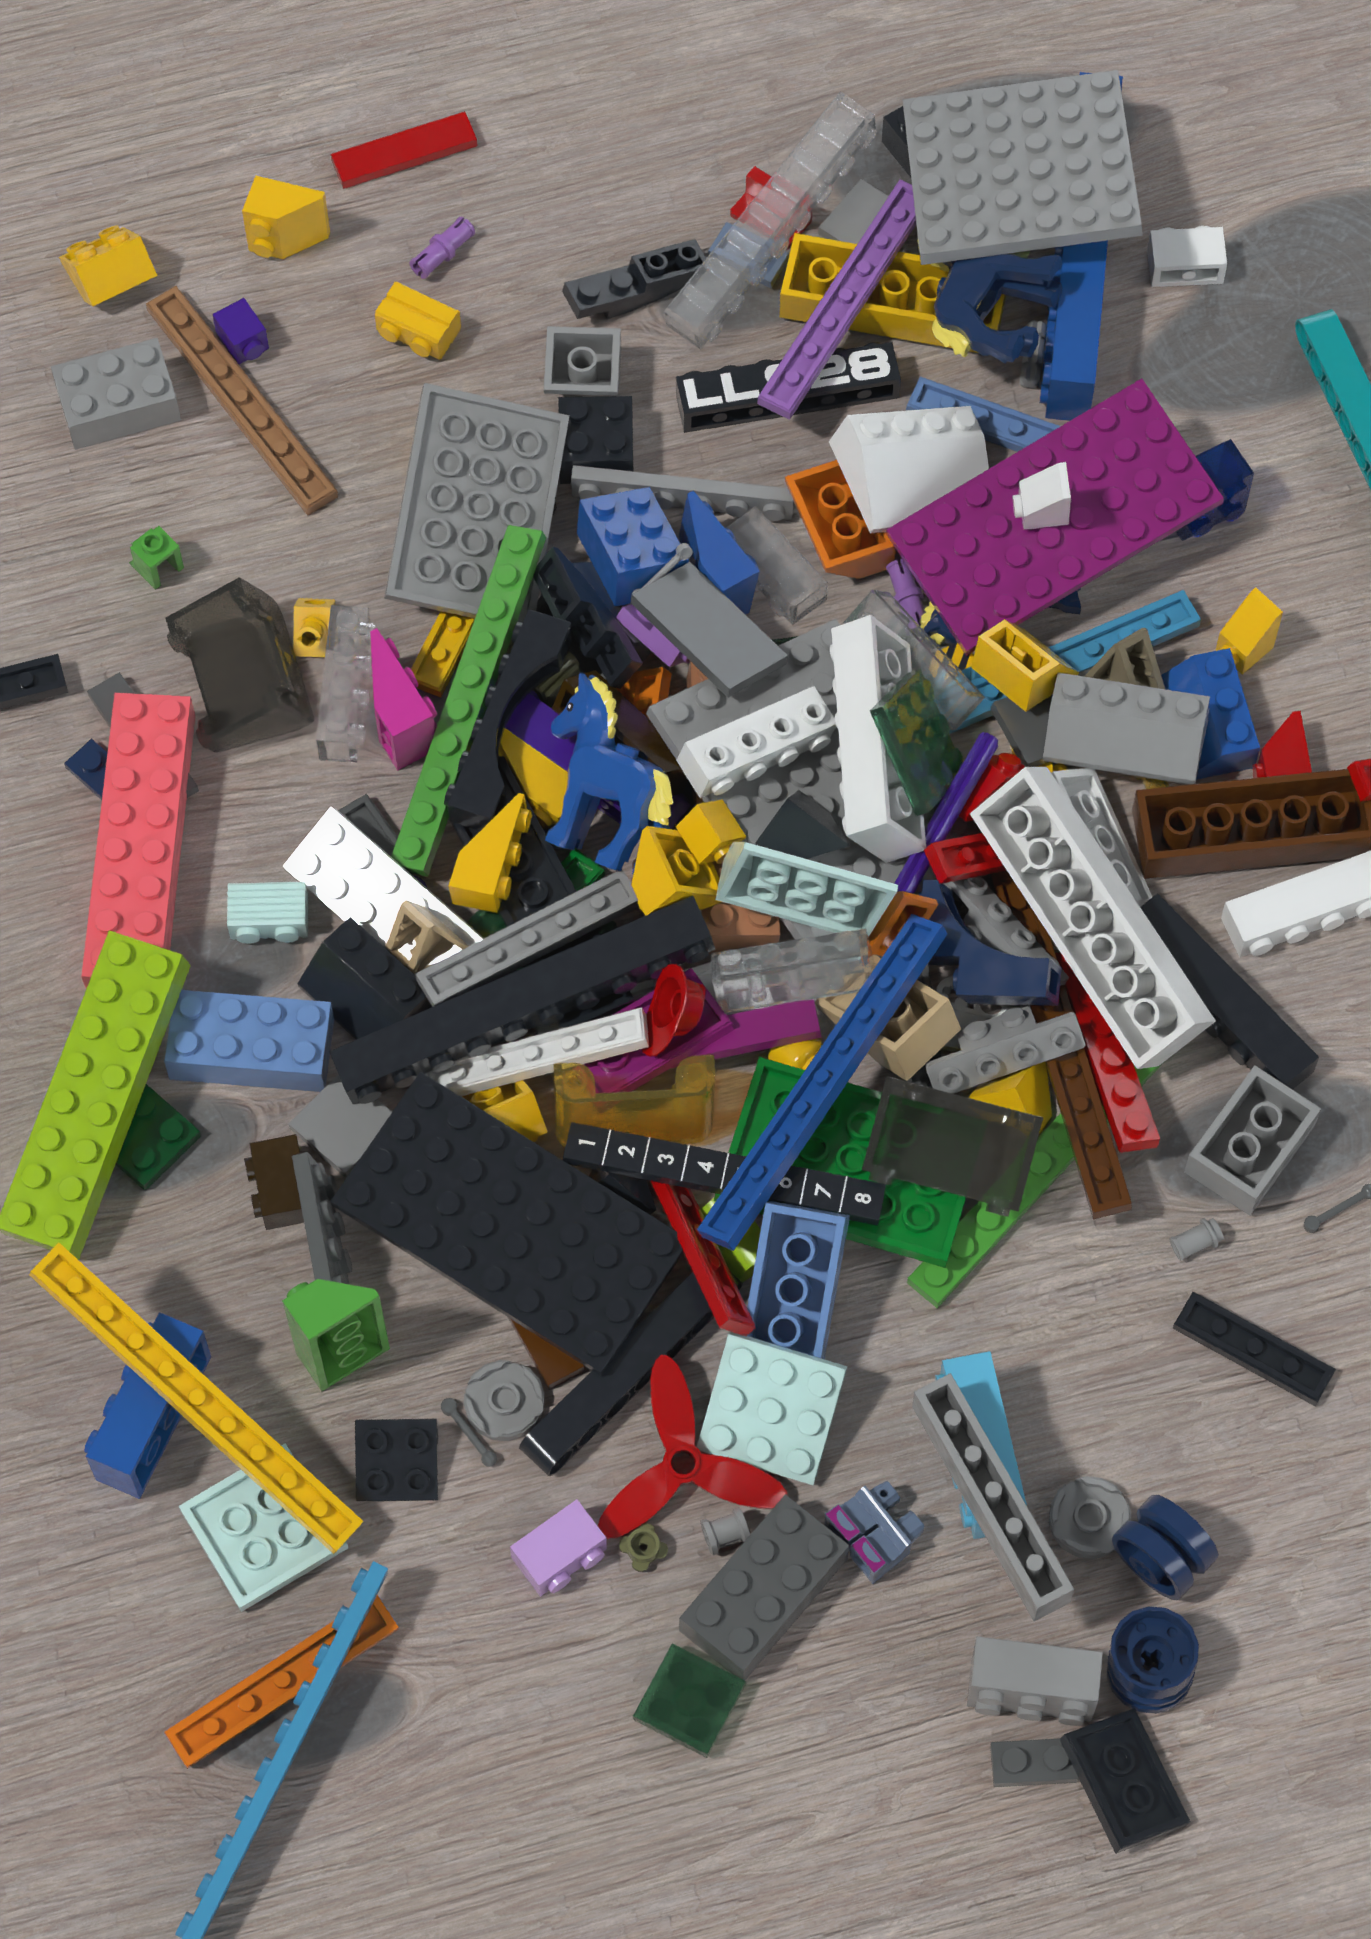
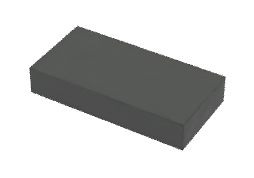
[338,794,398,856]

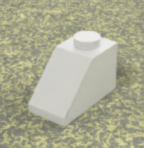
[1012,462,1071,530]

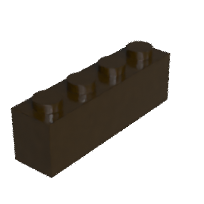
[552,670,688,796]

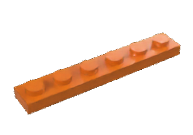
[164,1595,399,1769]

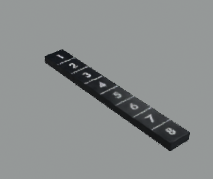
[563,1122,886,1226]

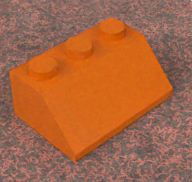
[785,460,896,579]

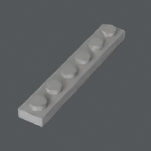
[571,465,794,521]
[416,869,639,1007]

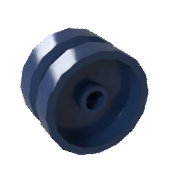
[1112,1495,1219,1600]

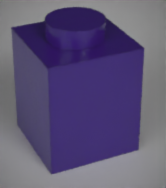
[212,298,269,365]

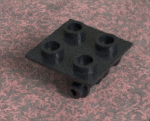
[355,1418,438,1501]

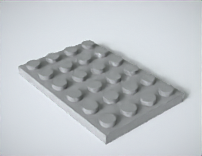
[384,383,569,622]

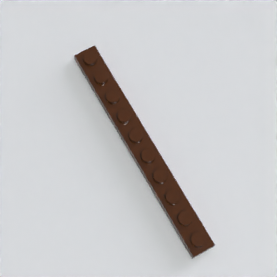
[990,870,1132,1220]

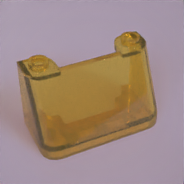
[552,1055,715,1147]

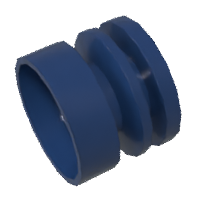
[1107,1606,1199,1714]

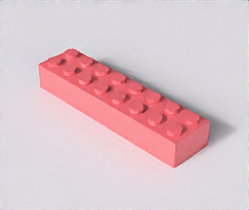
[81,693,196,989]

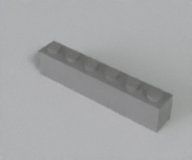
[912,1373,1074,1622]

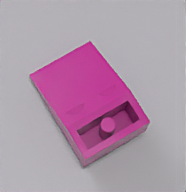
[370,628,437,771]

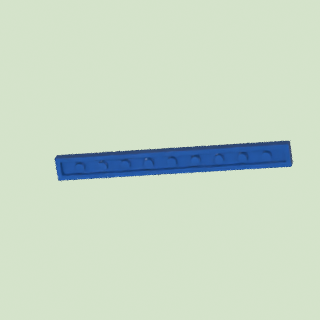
[697,914,948,1251]

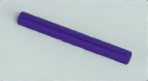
[894,732,998,894]

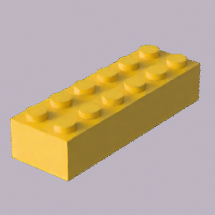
[779,233,1006,353]

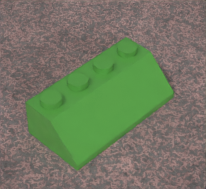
[282,1279,390,1392]

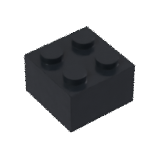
[558,396,634,484]

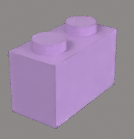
[510,1499,607,1597]

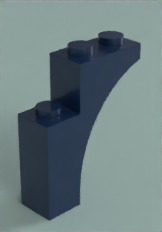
[918,880,1062,1006]

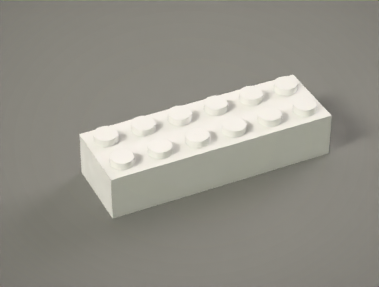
[830,615,926,863]

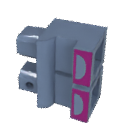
[824,1481,924,1584]

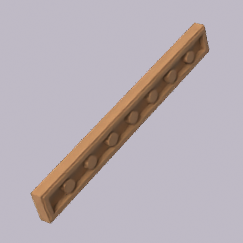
[146,286,338,516]

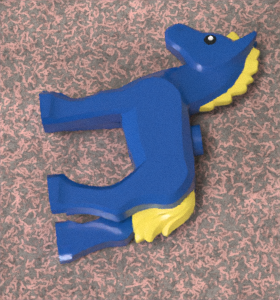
[545,673,674,874]

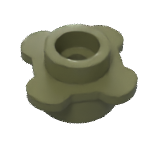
[619,1523,668,1572]

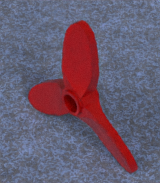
[598,1354,788,1540]

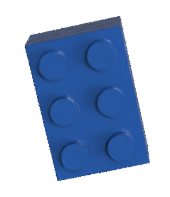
[577,487,689,606]

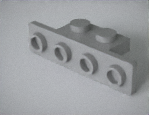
[947,876,1069,986]
[925,1005,1085,1098]

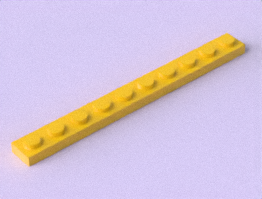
[29,1242,364,1554]

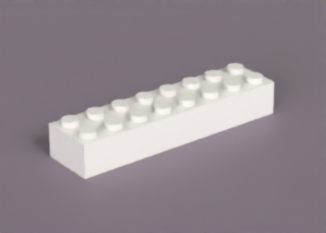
[970,767,1215,1069]

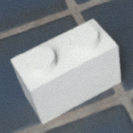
[1147,226,1227,287]

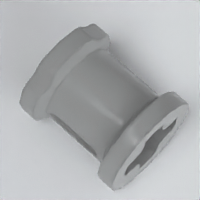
[700,1507,750,1555]

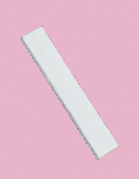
[426,1007,649,1096]

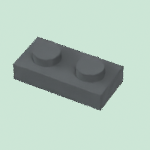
[990,1738,1078,1787]

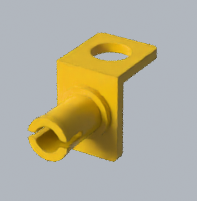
[293,598,335,658]

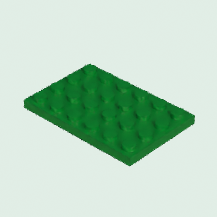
[714,1057,988,1268]

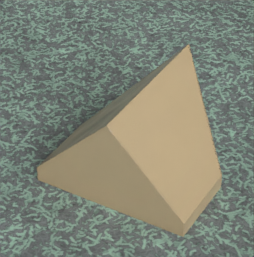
[385,900,469,974]

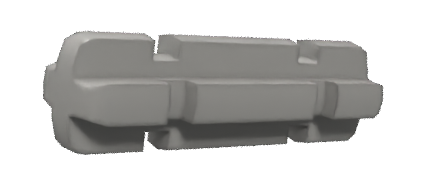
[1020,320,1047,389]

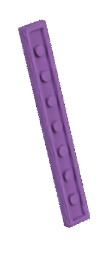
[757,179,916,420]

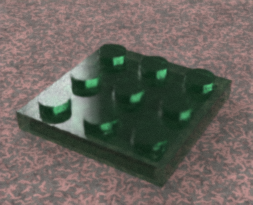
[870,668,964,816]

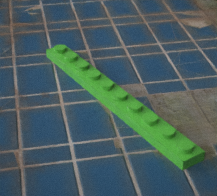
[391,525,547,877]
[907,1061,1165,1308]

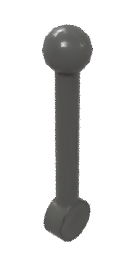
[1304,1184,1371,1233]
[441,1398,497,1467]

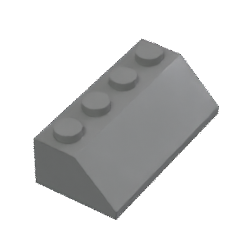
[1043,672,1210,785]

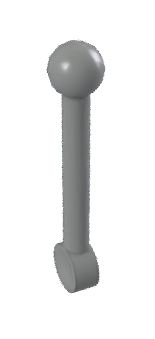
[632,543,693,594]

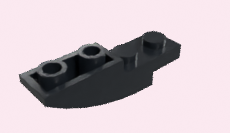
[562,239,711,319]

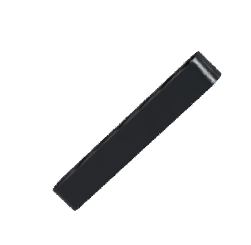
[519,1271,743,1476]

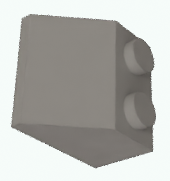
[544,326,621,396]

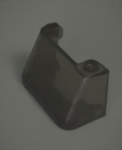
[165,577,314,753]
[862,1076,1043,1217]

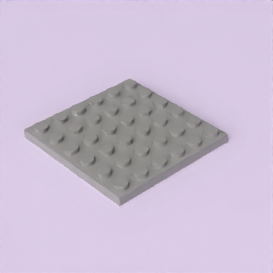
[902,70,1143,265]

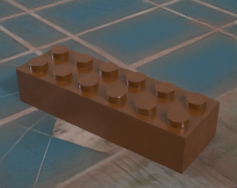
[1132,769,1371,879]

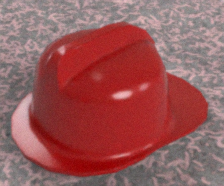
[642,964,706,1057]

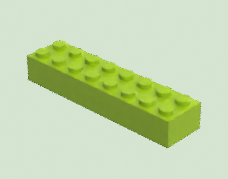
[0,930,191,1260]

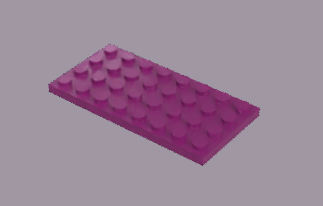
[886,378,1224,656]

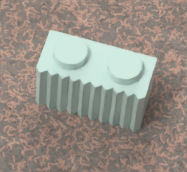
[227,882,308,944]

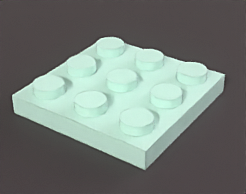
[697,1332,848,1485]
[179,1443,348,1612]

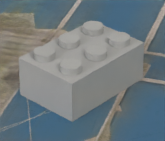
[51,338,181,450]
[1184,1065,1321,1216]
[967,1636,1103,1726]

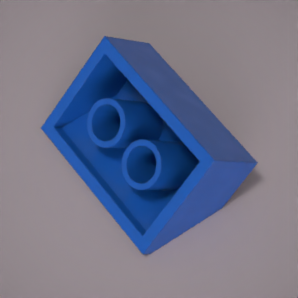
[1161,648,1260,780]

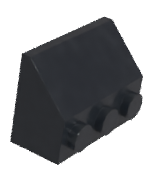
[297,916,432,1040]

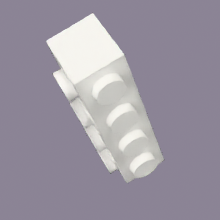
[676,686,836,798]

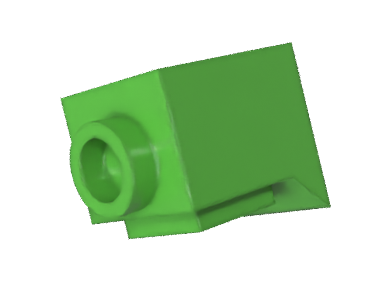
[129,526,184,590]

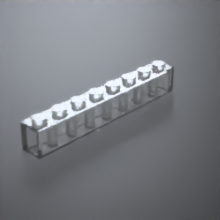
[664,91,877,349]

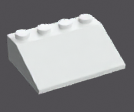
[829,406,989,533]

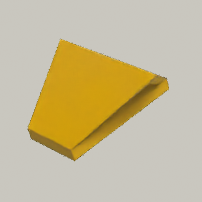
[966,1062,1052,1141]

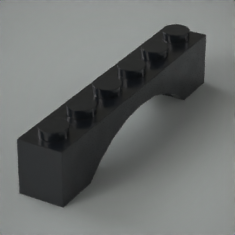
[444,609,573,831]

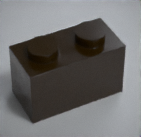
[244,1134,304,1230]

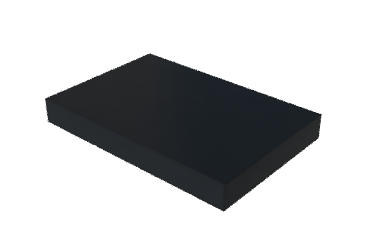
[1060,1708,1191,1854]

